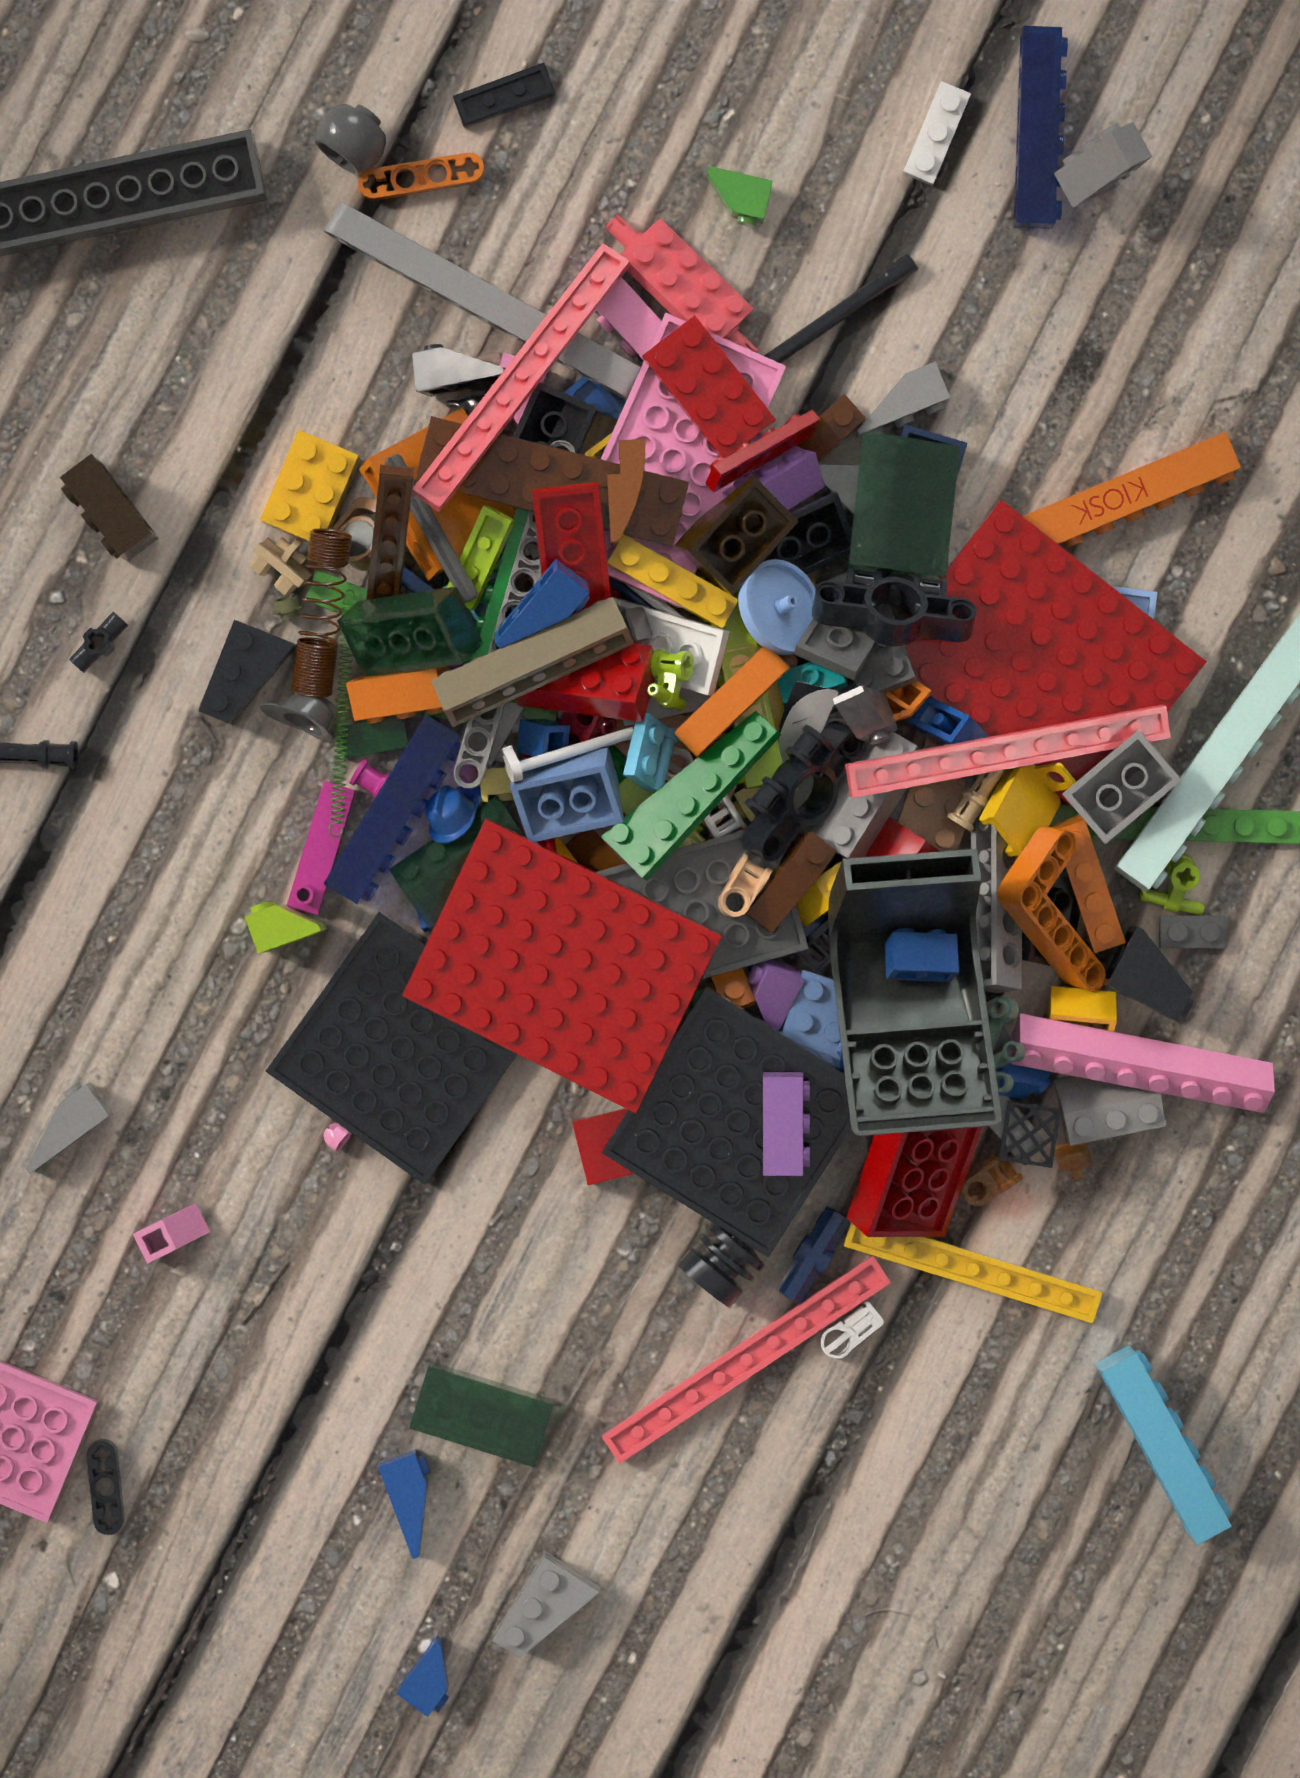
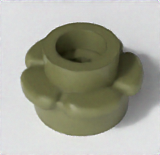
[273,595,304,620]

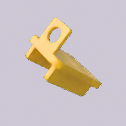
[979,763,1076,857]

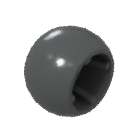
[315,104,386,175]

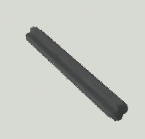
[385,454,478,603]

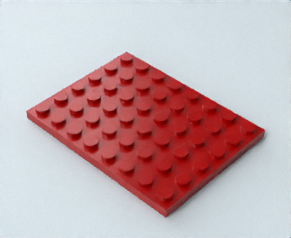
[906,500,1207,809]
[402,819,723,1113]

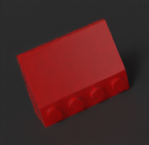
[846,1126,983,1237]

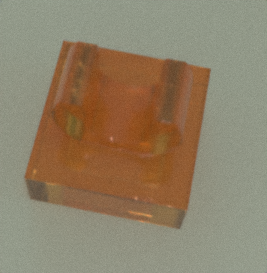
[1054,1143,1092,1181]

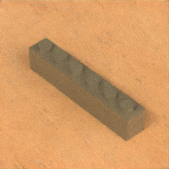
[431,597,634,727]

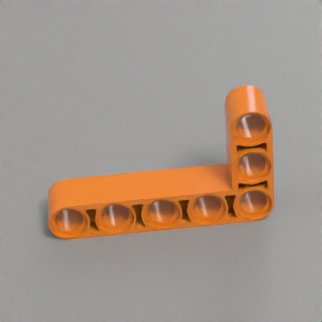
[997,826,1106,991]

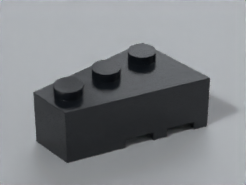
[198,620,297,724]

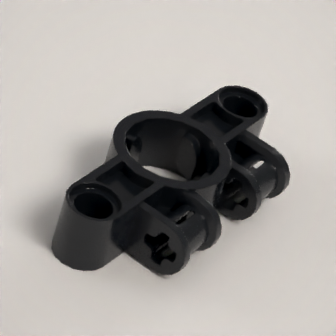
[811,566,977,647]
[742,721,865,862]

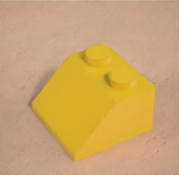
[1046,986,1117,1032]

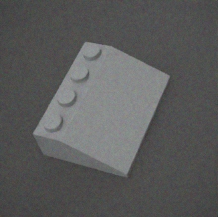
[794,732,921,859]

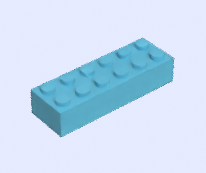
[1095,1345,1232,1545]

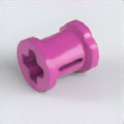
[349,759,392,800]

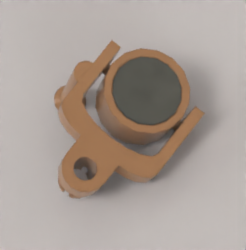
[331,497,420,572]

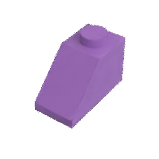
[748,959,803,1031]

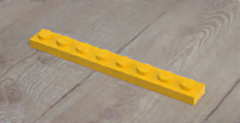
[843,1222,1103,1324]

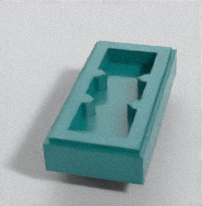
[777,662,848,705]

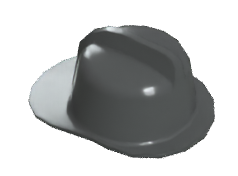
[260,693,336,742]

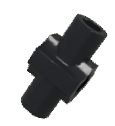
[69,612,129,673]

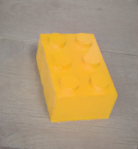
[260,429,361,543]

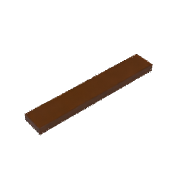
[365,465,414,612]

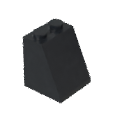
[1103,926,1194,1021]

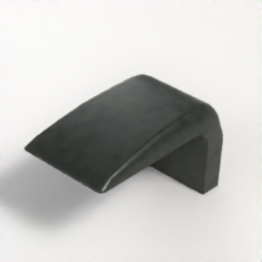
[828,849,1002,1136]

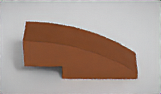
[607,439,645,544]

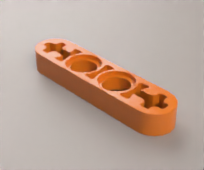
[358,153,485,201]

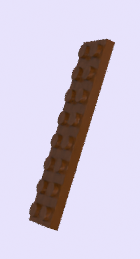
[415,416,689,547]

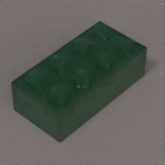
[337,587,484,677]
[409,1361,554,1467]

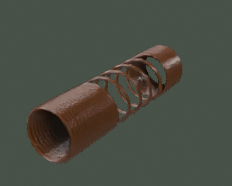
[291,528,352,698]

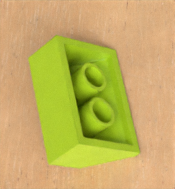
[244,901,328,954]

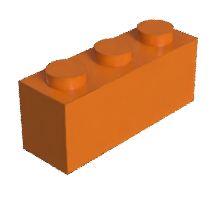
[346,662,449,724]

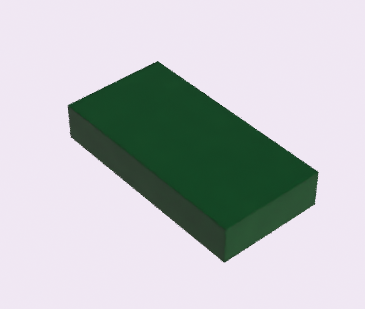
[339,716,409,759]

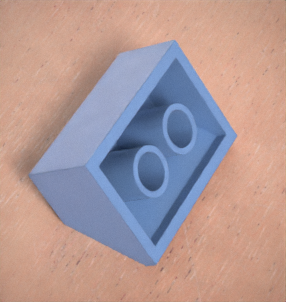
[510,748,624,842]

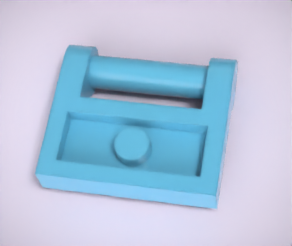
[623,713,678,794]

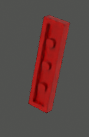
[705,410,820,493]

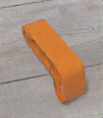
[674,647,791,758]

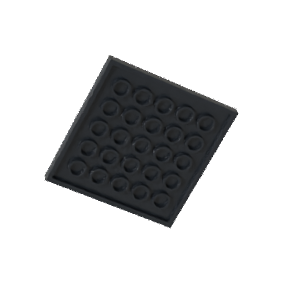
[265,912,518,1185]
[601,986,851,1258]

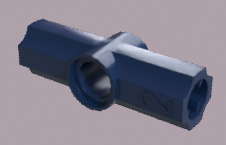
[776,1206,850,1304]

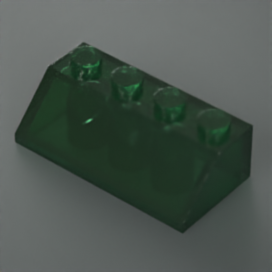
[389,796,525,932]

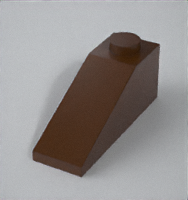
[776,394,866,464]
[745,831,837,933]

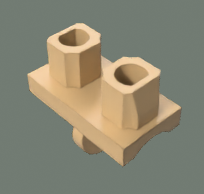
[250,537,314,596]

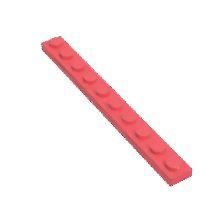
[412,243,630,513]
[845,705,1171,798]
[601,1255,891,1464]

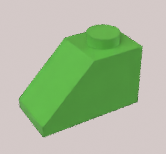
[707,166,773,227]

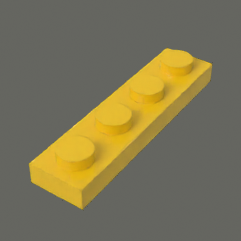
[607,534,738,629]

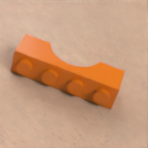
[1050,814,1126,953]

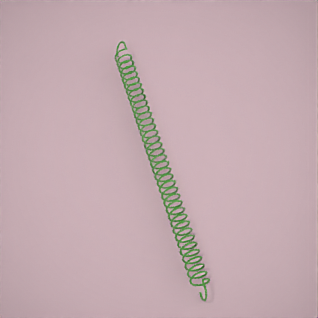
[329,589,356,837]

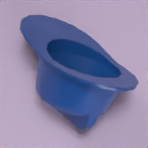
[425,785,482,843]

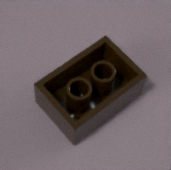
[60,454,159,562]

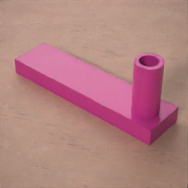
[286,781,356,915]

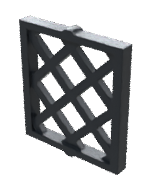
[998,1101,1061,1168]

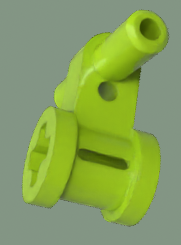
[647,649,694,711]
[1140,853,1205,916]

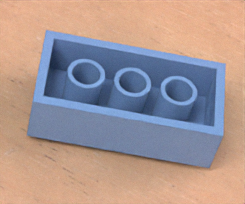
[780,969,840,1068]

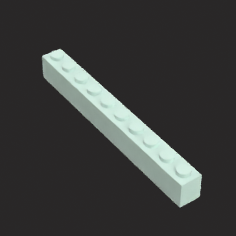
[1114,613,1300,892]

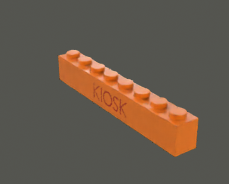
[1023,432,1241,548]

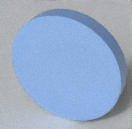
[738,559,816,655]

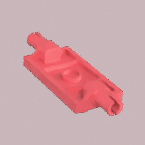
[604,213,759,353]

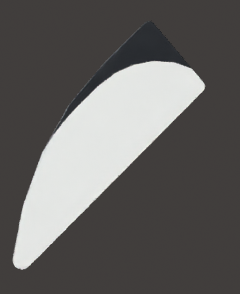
[778,681,838,790]

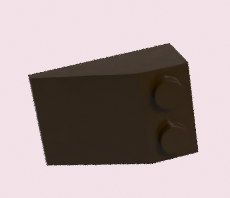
[675,476,799,595]

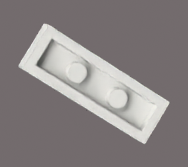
[902,81,971,186]

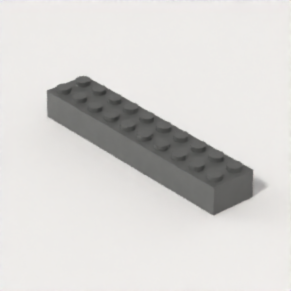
[0,129,268,257]

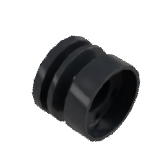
[677,1222,765,1308]

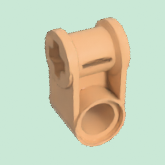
[718,853,773,918]

